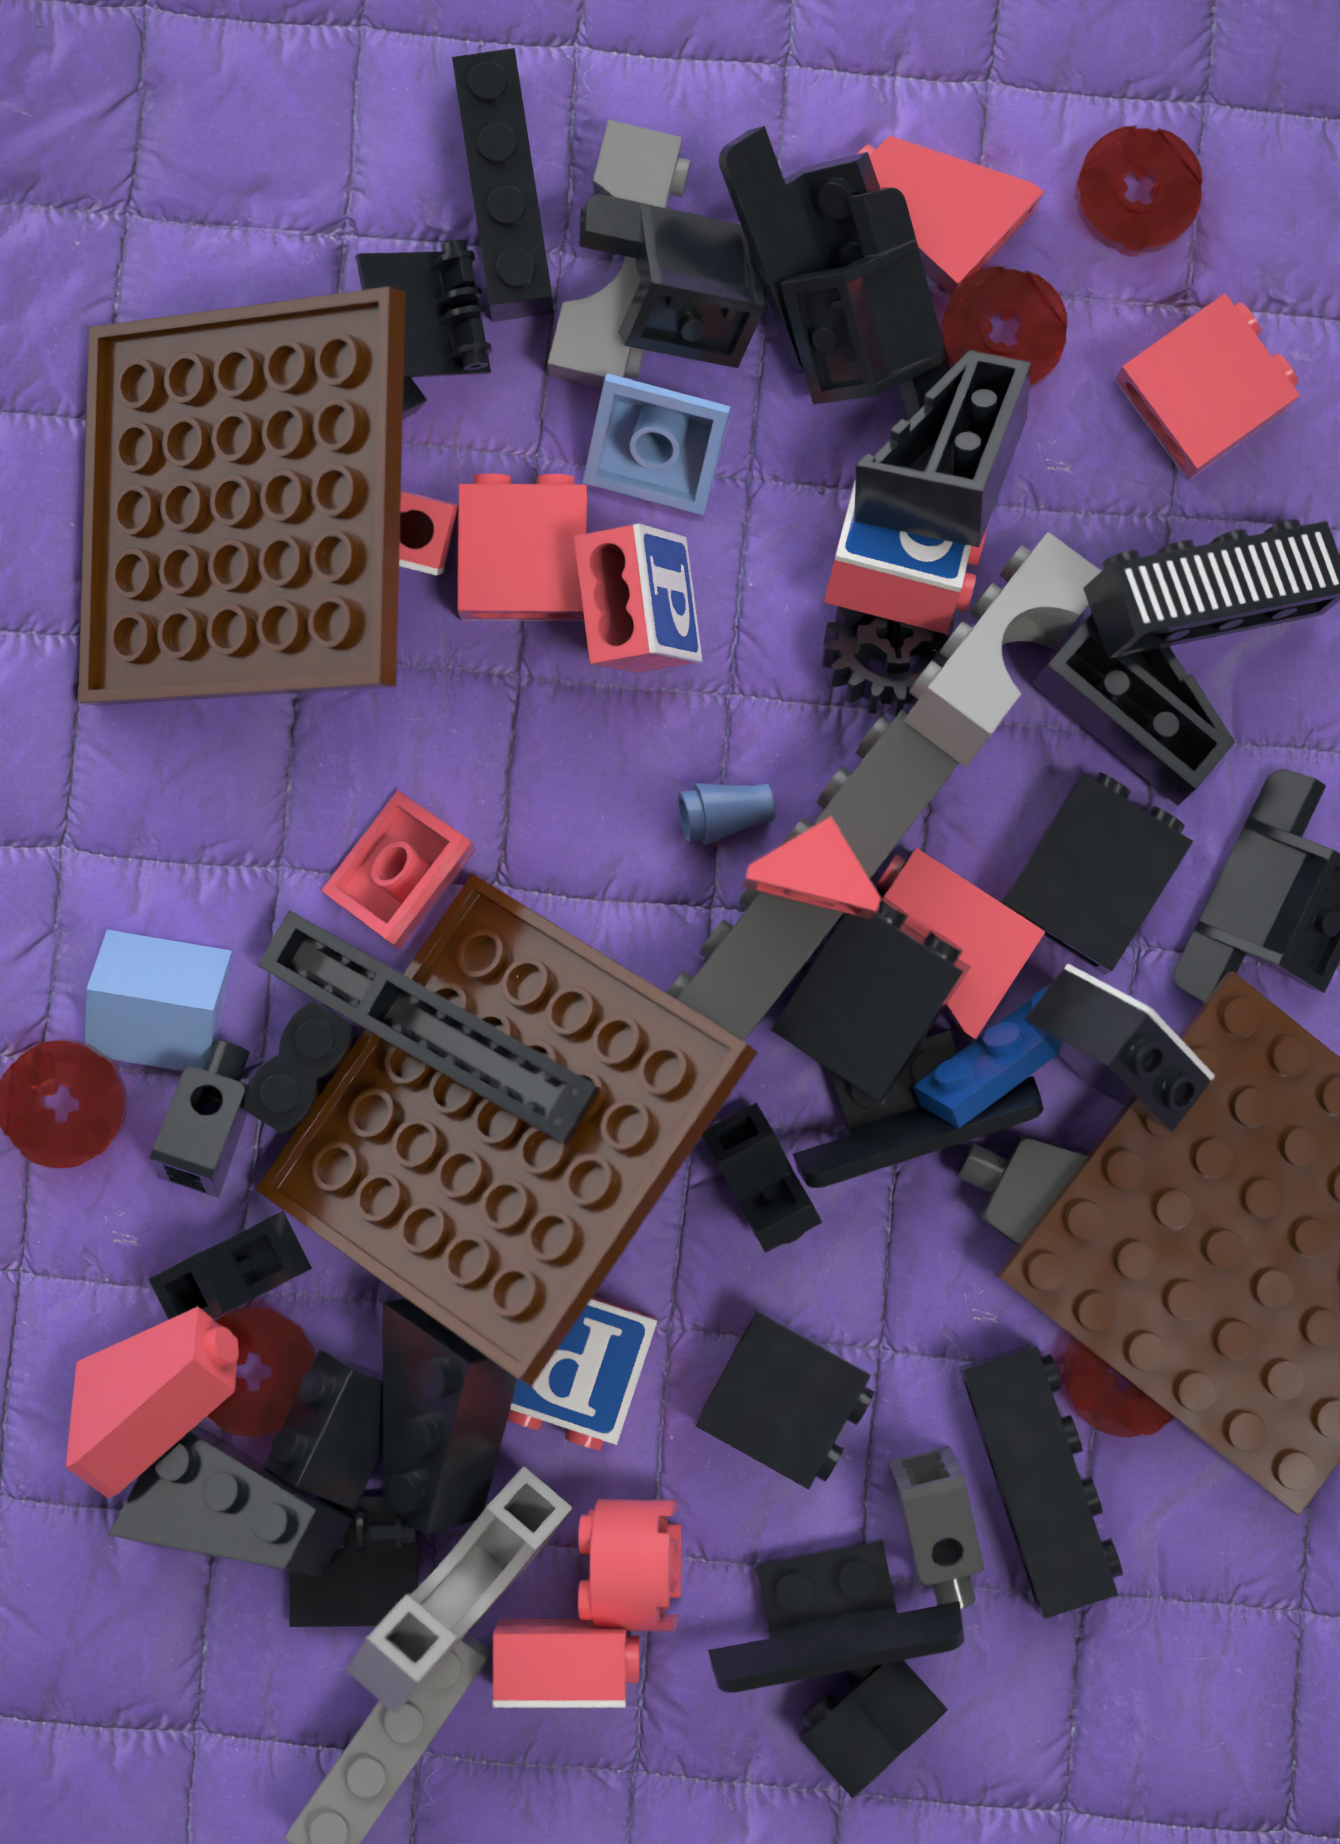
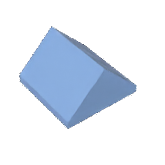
[582,373,731,516]
[85,930,233,1071]

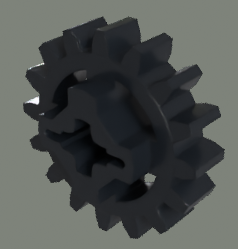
[822,606,954,717]

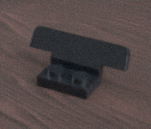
[719,126,880,373]
[780,187,950,421]
[579,194,766,368]
[1174,770,1340,1002]
[792,1030,1044,1188]
[708,1538,965,1693]

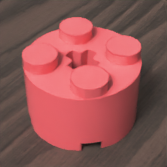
[578,1499,682,1632]

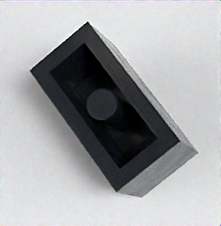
[264,1349,383,1510]

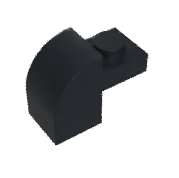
[702,1102,822,1253]
[149,1211,312,1320]

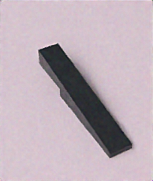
[257,910,600,1145]

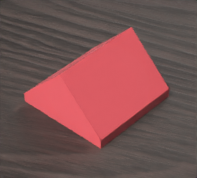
[321,790,476,950]
[743,816,880,919]

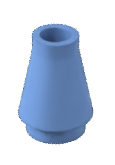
[678,783,775,846]

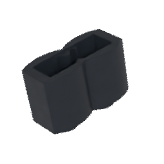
[244,1000,358,1134]
[798,1660,948,1798]

